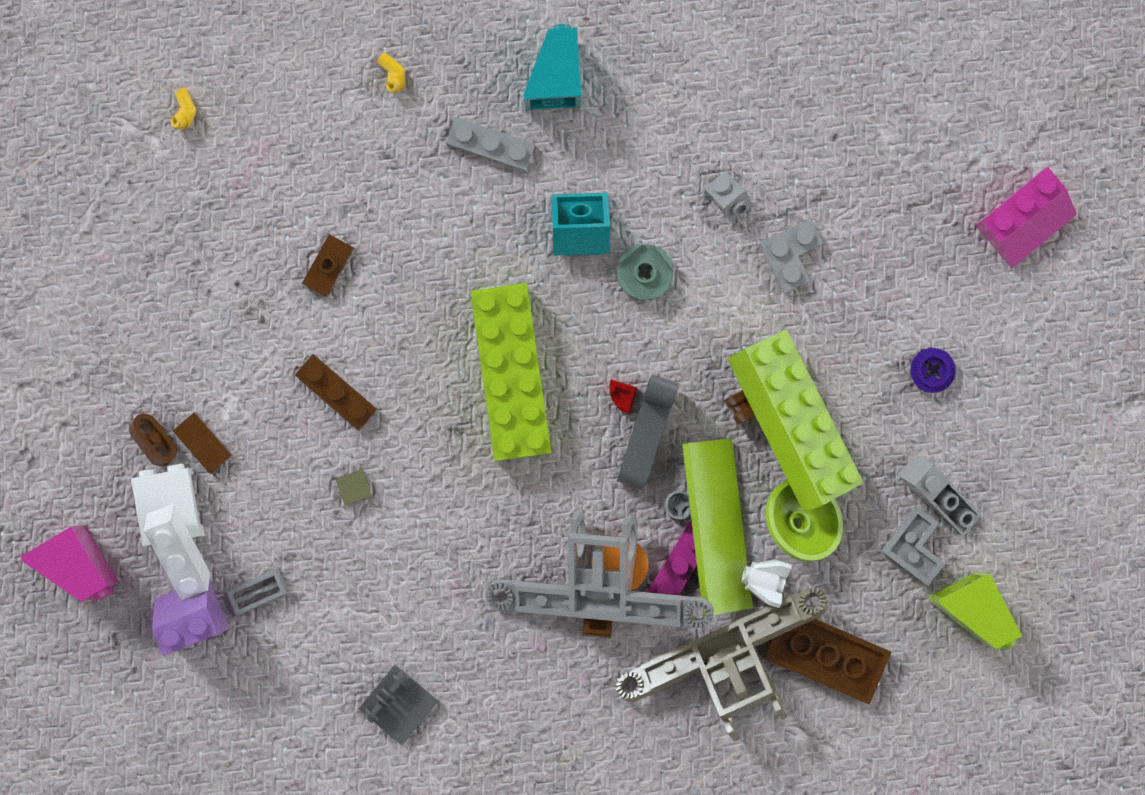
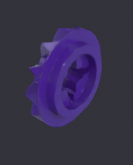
[910,348,956,393]

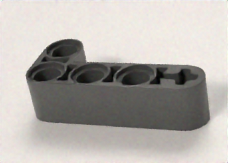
[617,375,679,490]

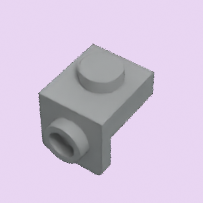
[704,171,752,222]

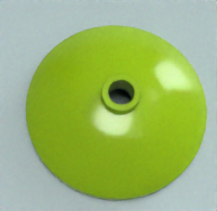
[766,480,843,562]

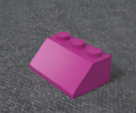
[975,167,1077,268]

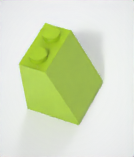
[928,571,1022,651]

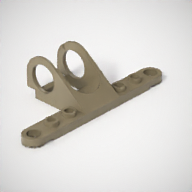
[616,587,829,742]

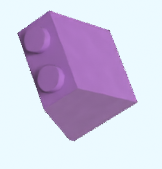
[152,580,230,656]

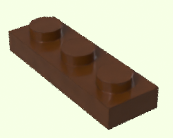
[295,354,378,431]

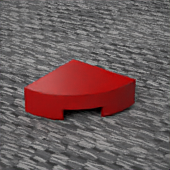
[609,379,638,415]

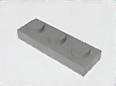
[446,117,535,172]

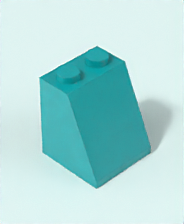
[524,24,582,111]

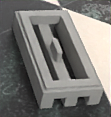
[225,567,290,617]

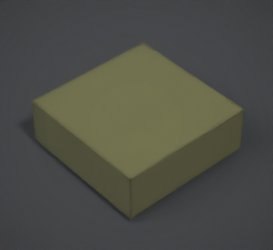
[335,469,372,506]

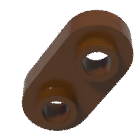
[129,413,177,467]

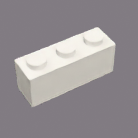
[143,504,210,601]

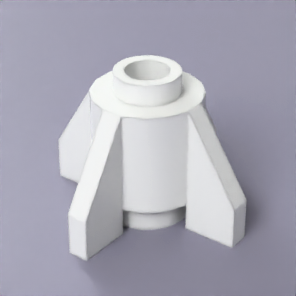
[741,560,792,608]

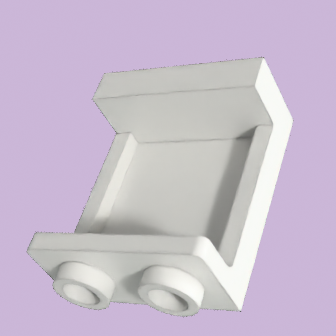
[131,464,205,546]

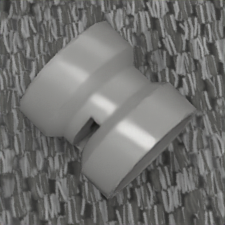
[664,491,691,519]

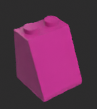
[21,525,120,603]

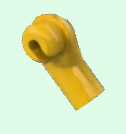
[377,52,405,93]
[170,88,196,130]

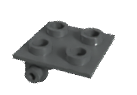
[358,665,438,745]

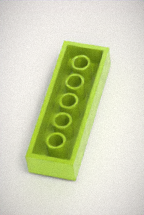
[470,283,552,462]
[727,329,864,512]

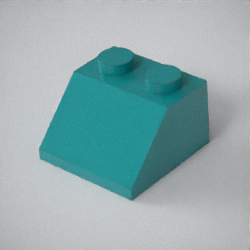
[551,192,610,256]

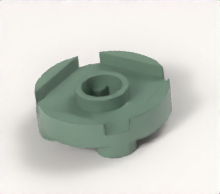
[617,244,673,301]

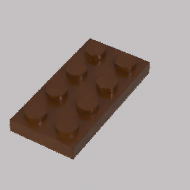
[763,619,892,705]

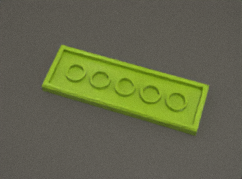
[682,439,753,616]

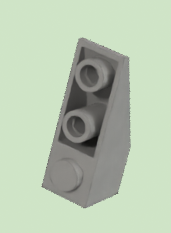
[897,454,982,536]

